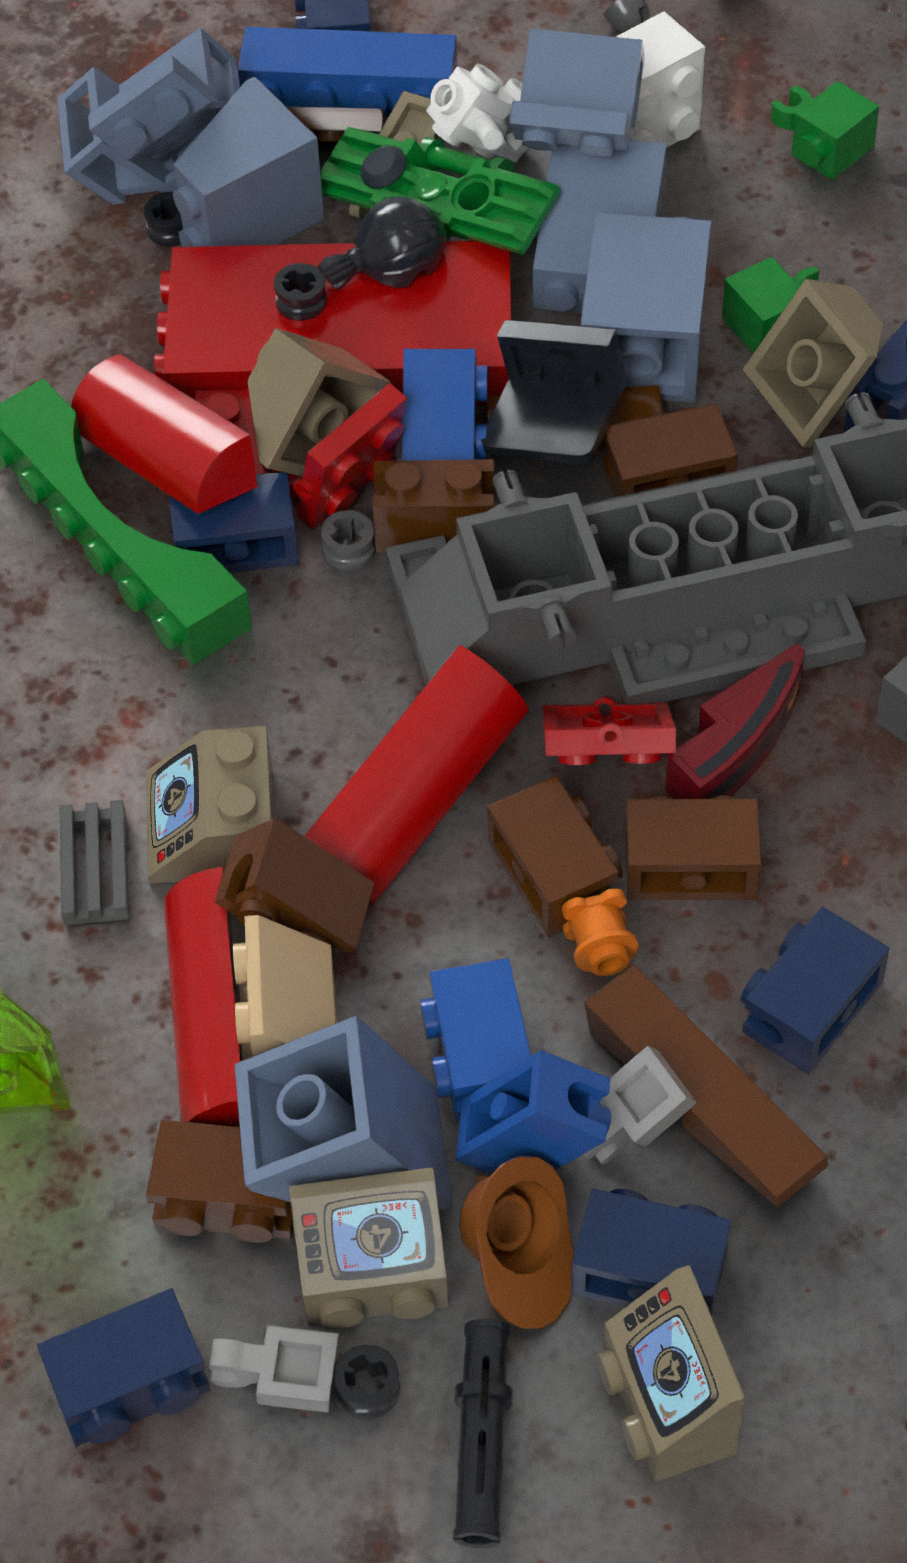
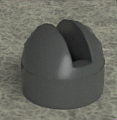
[603,0,649,33]

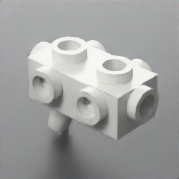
[426,64,527,162]

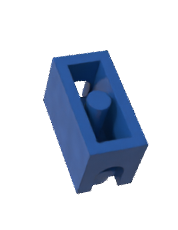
[402,349,488,461]
[420,958,531,1121]
[456,1050,611,1174]

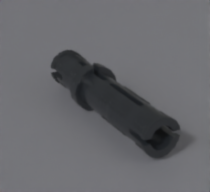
[453,1319,513,1548]

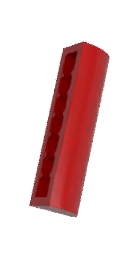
[71,354,258,514]
[304,645,529,905]
[164,867,242,1127]

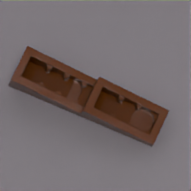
[584,964,828,1207]

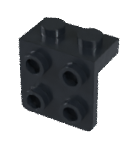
[481,320,627,464]

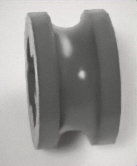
[321,510,376,570]

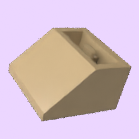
[233,915,338,1061]

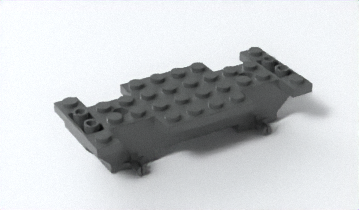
[385,392,907,739]

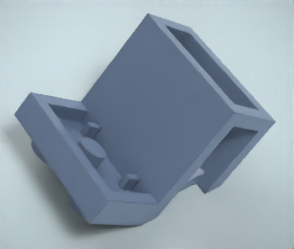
[88,27,240,161]
[510,28,645,157]
[57,67,204,205]

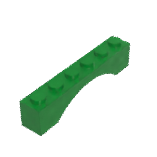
[0,378,252,665]

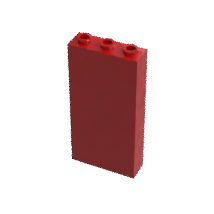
[154,241,511,406]

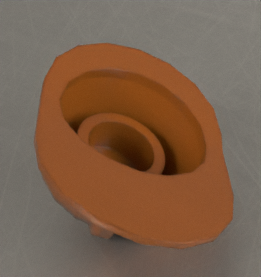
[459,1156,574,1329]

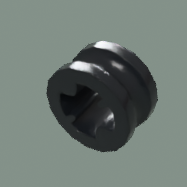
[144,192,183,246]
[274,263,327,321]
[334,1344,400,1420]

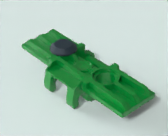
[320,126,562,255]

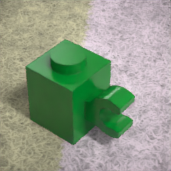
[770,80,879,180]
[722,257,820,354]

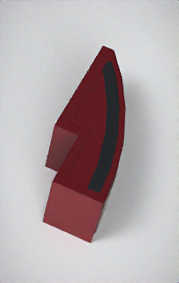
[665,643,805,799]

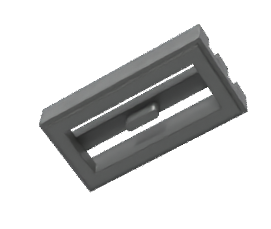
[59,800,129,925]

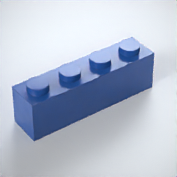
[237,27,457,117]

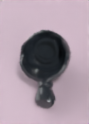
[317,197,447,290]

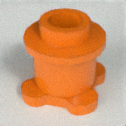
[561,889,639,976]

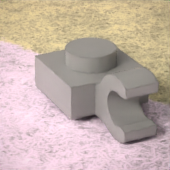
[584,1046,697,1165]
[209,1325,339,1413]

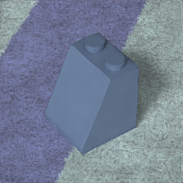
[173,77,324,247]
[533,140,667,314]
[581,212,711,403]
[235,1016,453,1212]

